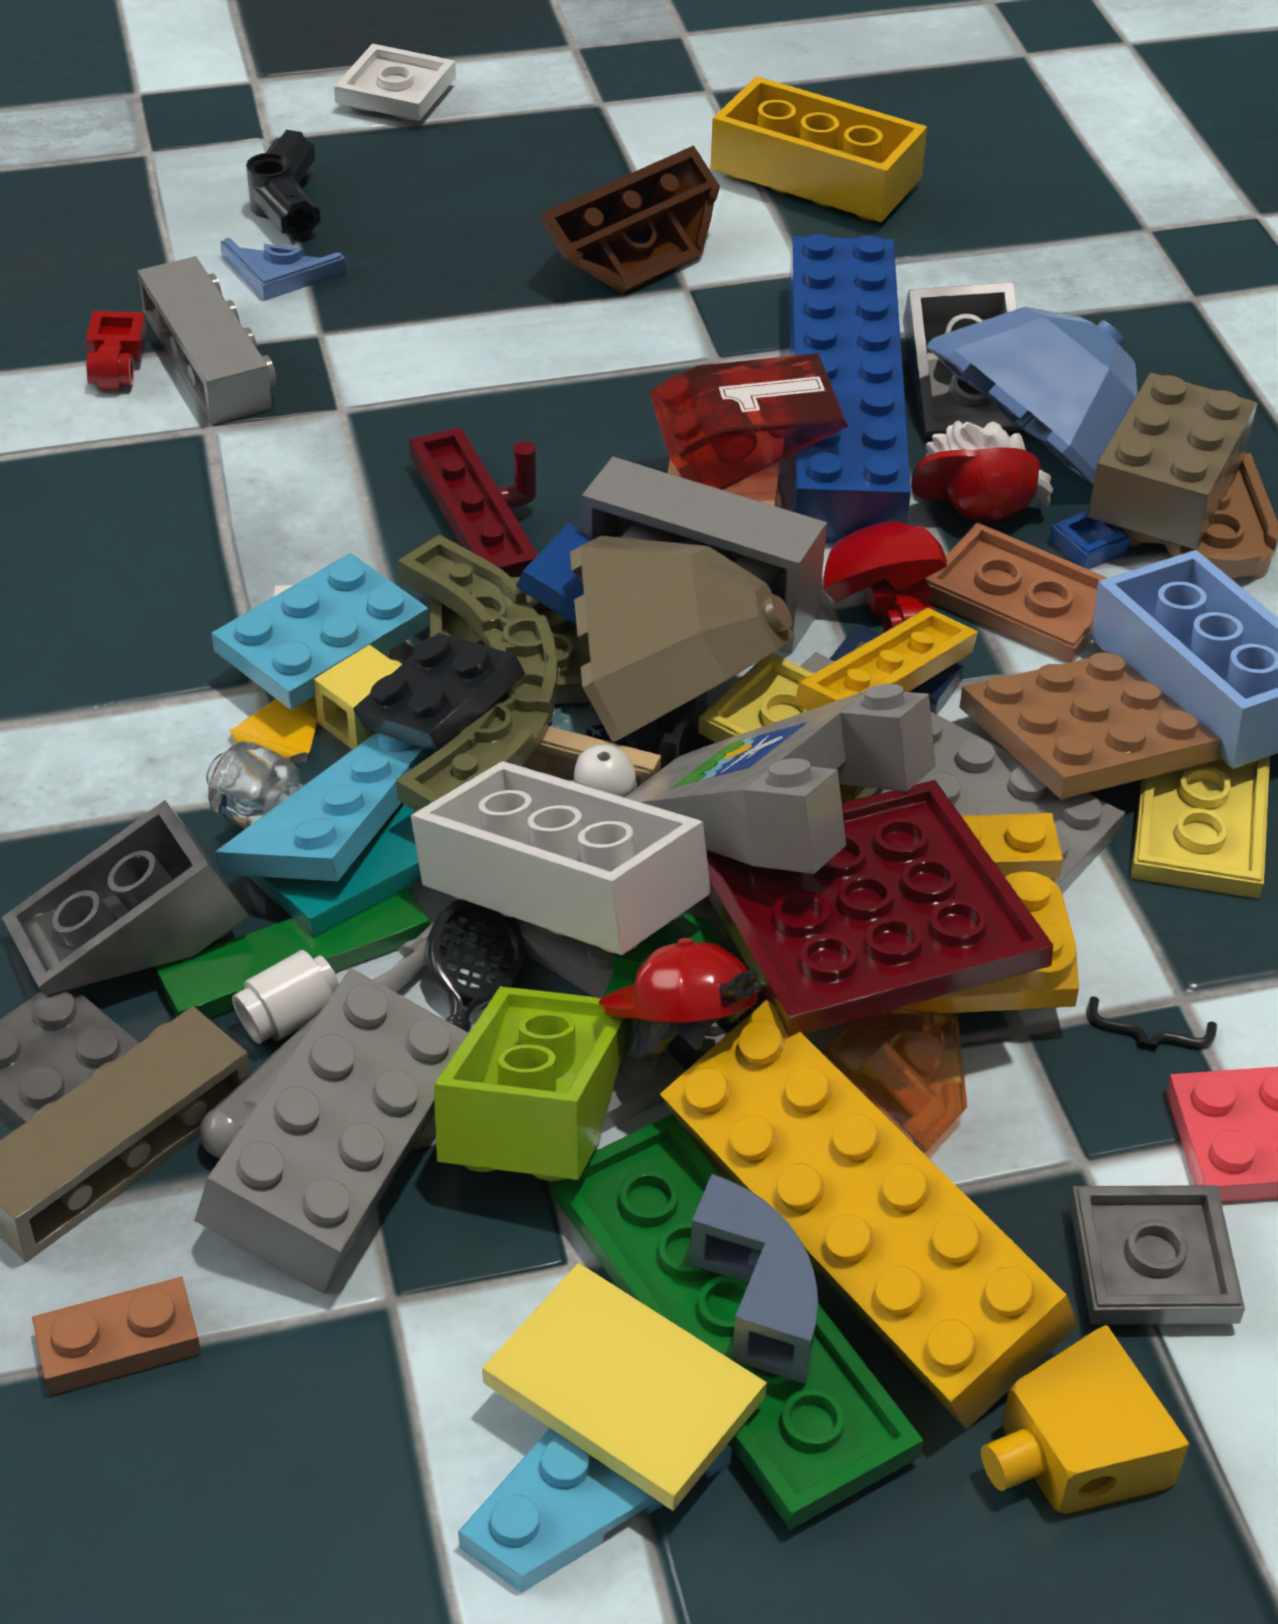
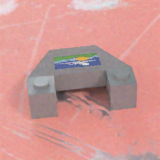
[624,684,936,874]

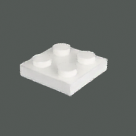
[334,43,456,121]

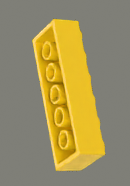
[660,999,1078,1430]

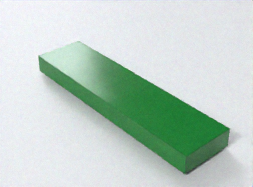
[155,887,430,1018]

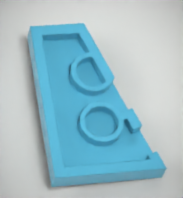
[458,1428,732,1593]

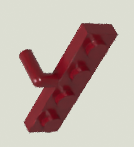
[409,427,538,577]

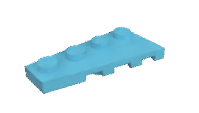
[215,732,435,881]

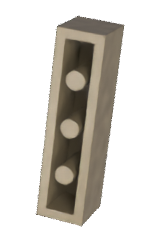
[0,1006,251,1263]

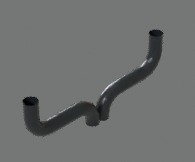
[1088,996,1217,1051]

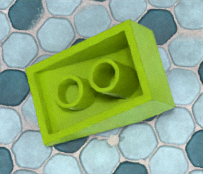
[434,986,633,1181]

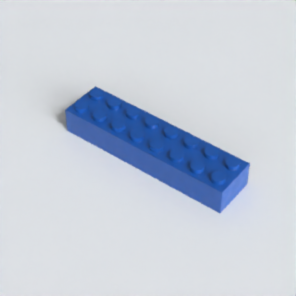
[789,234,911,543]

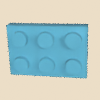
[212,553,430,710]

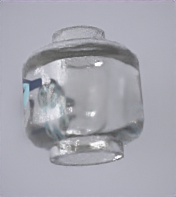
[206,741,303,829]

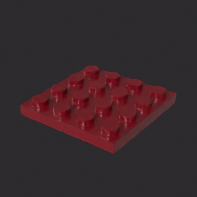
[706,780,1053,1038]

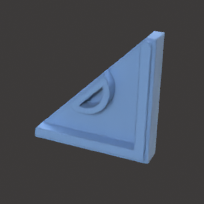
[220,238,346,301]

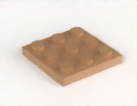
[959,653,1221,799]

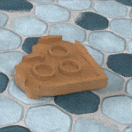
[1118,453,1278,579]

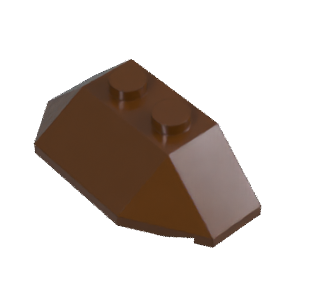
[538,145,720,294]

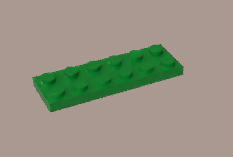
[549,1114,924,1530]

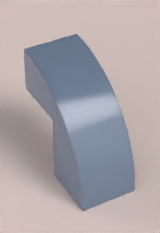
[690,1174,818,1384]

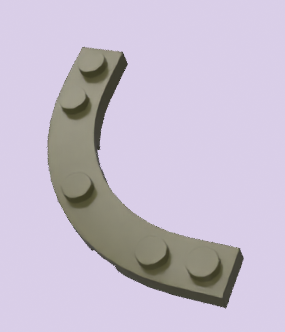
[396,535,558,811]

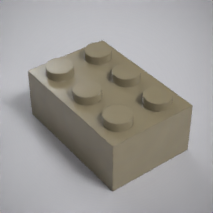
[1088,372,1257,550]

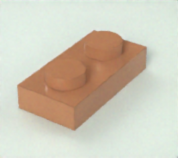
[32,1276,201,1396]

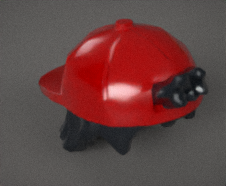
[598,938,761,1062]

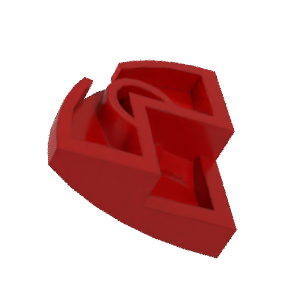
[823,521,947,603]

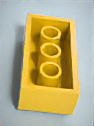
[710,76,928,222]

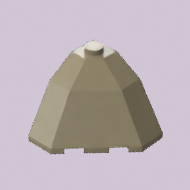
[570,536,796,742]

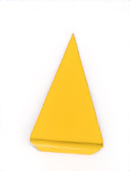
[229,696,318,763]

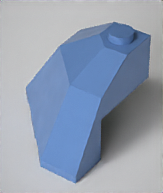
[926,307,1138,485]

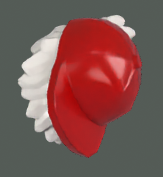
[911,421,1053,522]

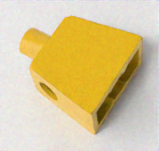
[981,1325,1189,1514]

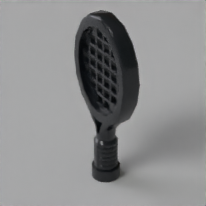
[425,899,525,1033]

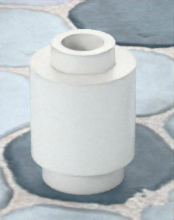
[232,950,339,1044]

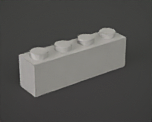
[137,256,277,425]

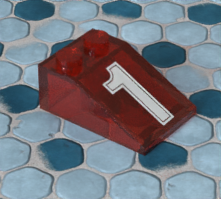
[649,353,848,490]

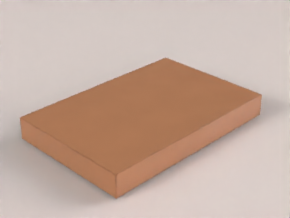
[926,523,1108,663]

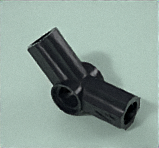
[246,129,321,241]

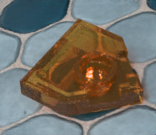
[821,1008,967,1153]

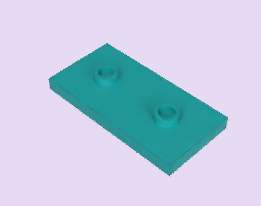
[248,803,422,937]

